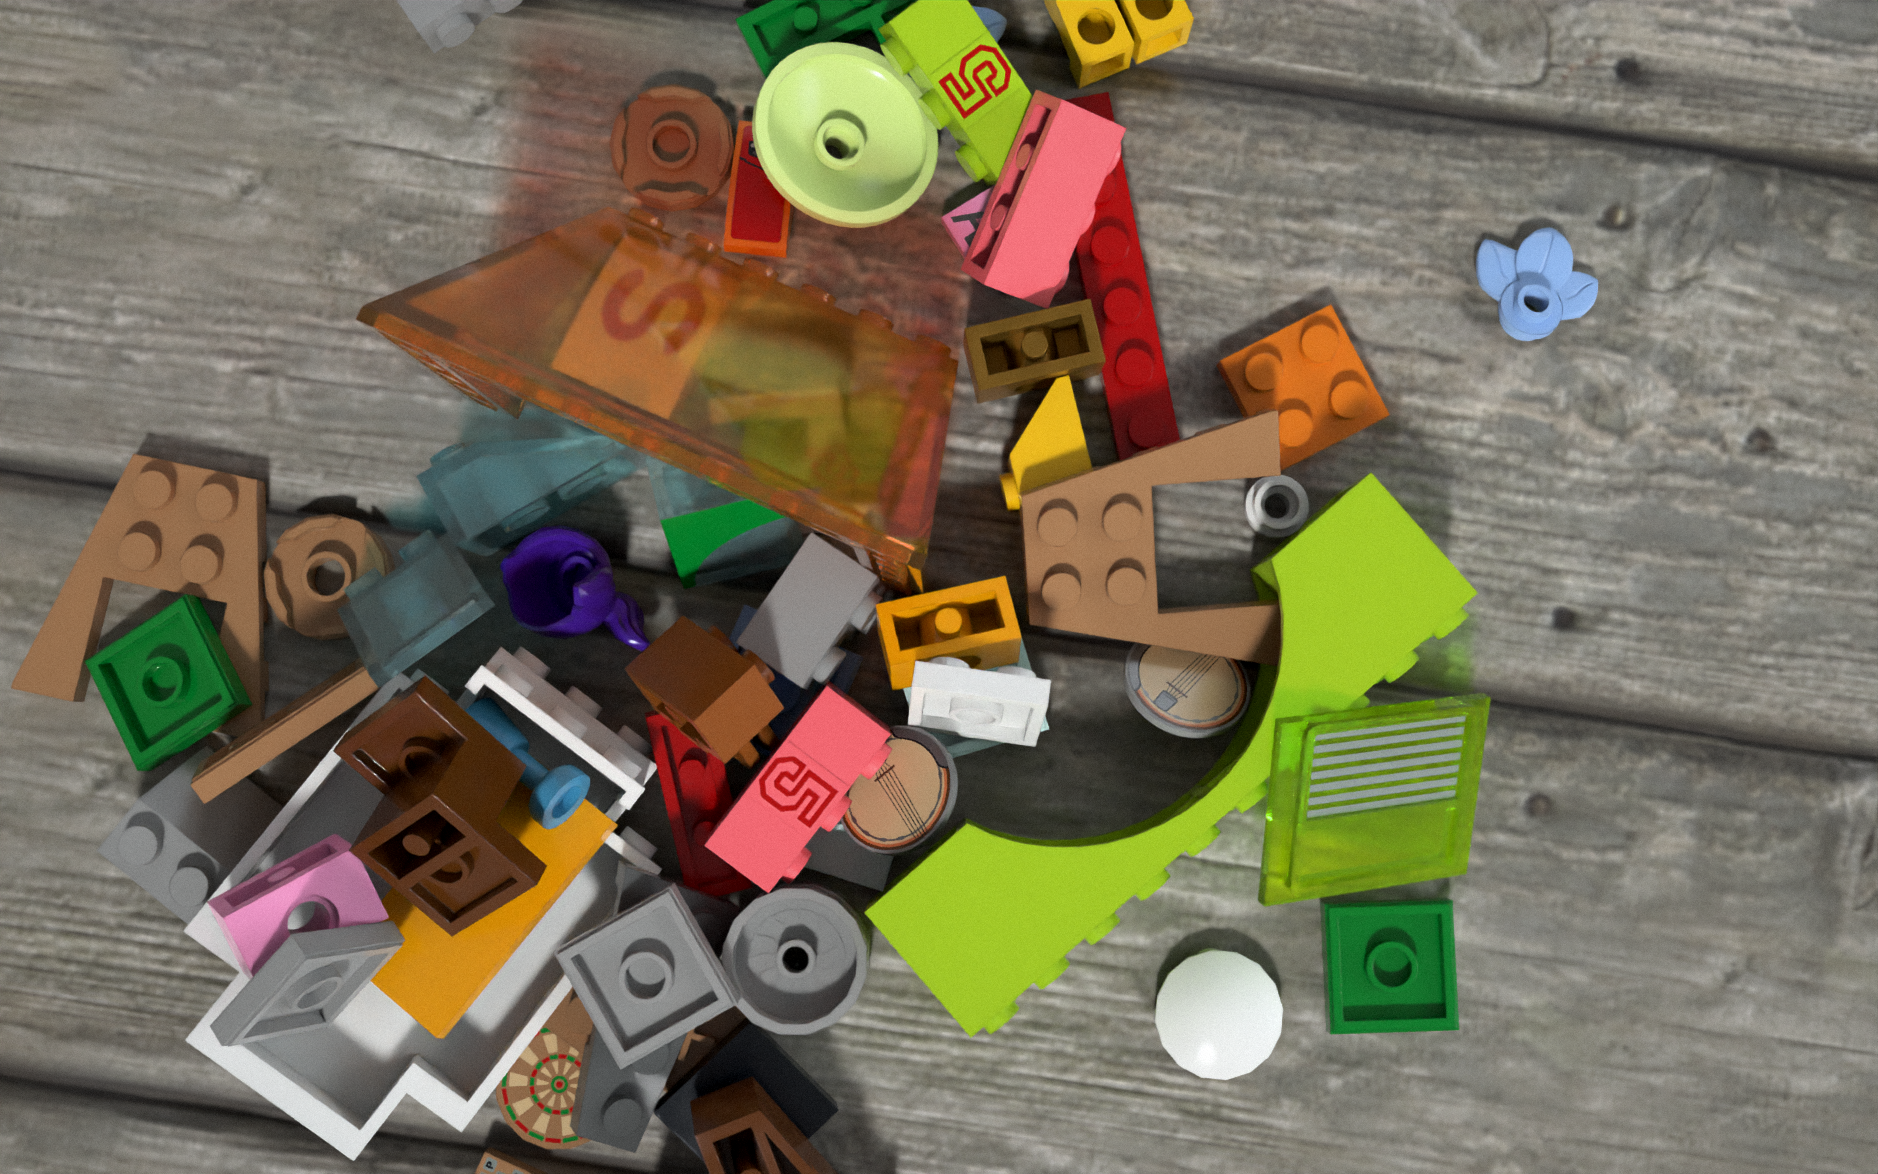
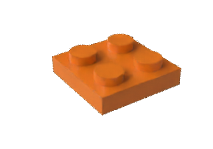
[1216,304,1390,471]

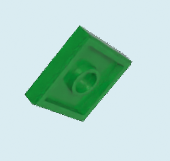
[85,594,253,771]
[1320,898,1459,1034]

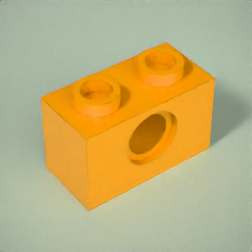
[875,576,1022,691]

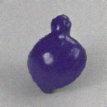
[500,525,650,652]

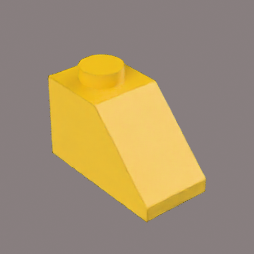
[999,375,1092,515]

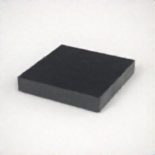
[654,1017,839,1163]

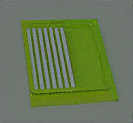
[1258,693,1491,907]

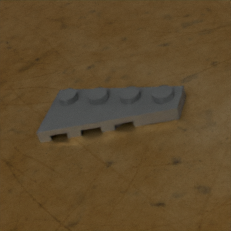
[570,861,741,1153]

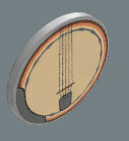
[1123,643,1250,738]
[840,725,958,856]

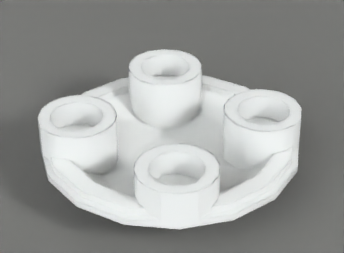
[1153,948,1283,1080]

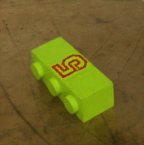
[878,0,1033,186]

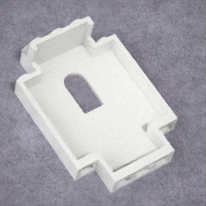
[183,646,662,1161]

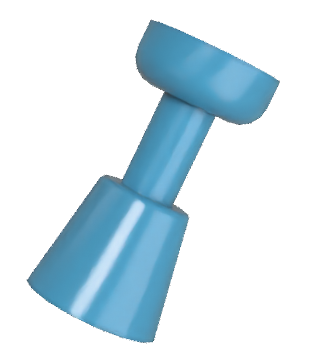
[465,697,591,830]

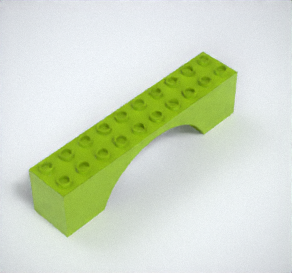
[864,473,1478,1038]

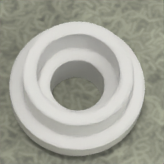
[1244,475,1309,538]

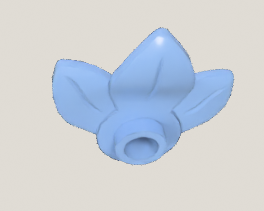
[1476,227,1598,341]

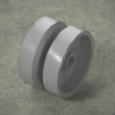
[722,881,870,1035]

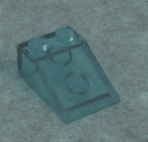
[416,434,650,557]
[337,529,495,688]

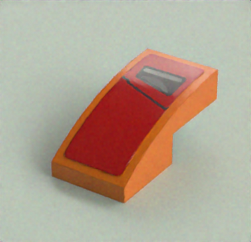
[724,120,794,258]

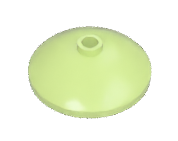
[752,42,938,228]

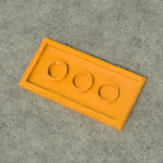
[370,753,618,1039]

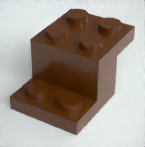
[333,676,547,936]

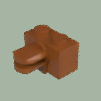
[624,616,784,769]

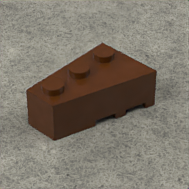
[690,1076,838,1174]

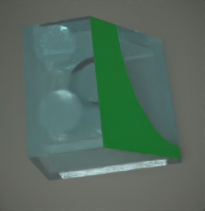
[645,426,805,590]

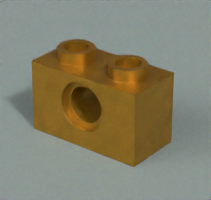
[963,299,1106,404]

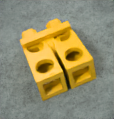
[1044,0,1194,89]

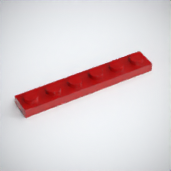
[1065,92,1180,461]

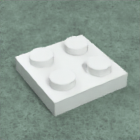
[908,657,1051,747]

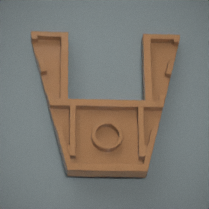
[1019,409,1281,666]
[11,454,269,737]

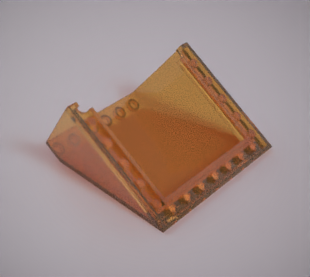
[356,206,959,596]

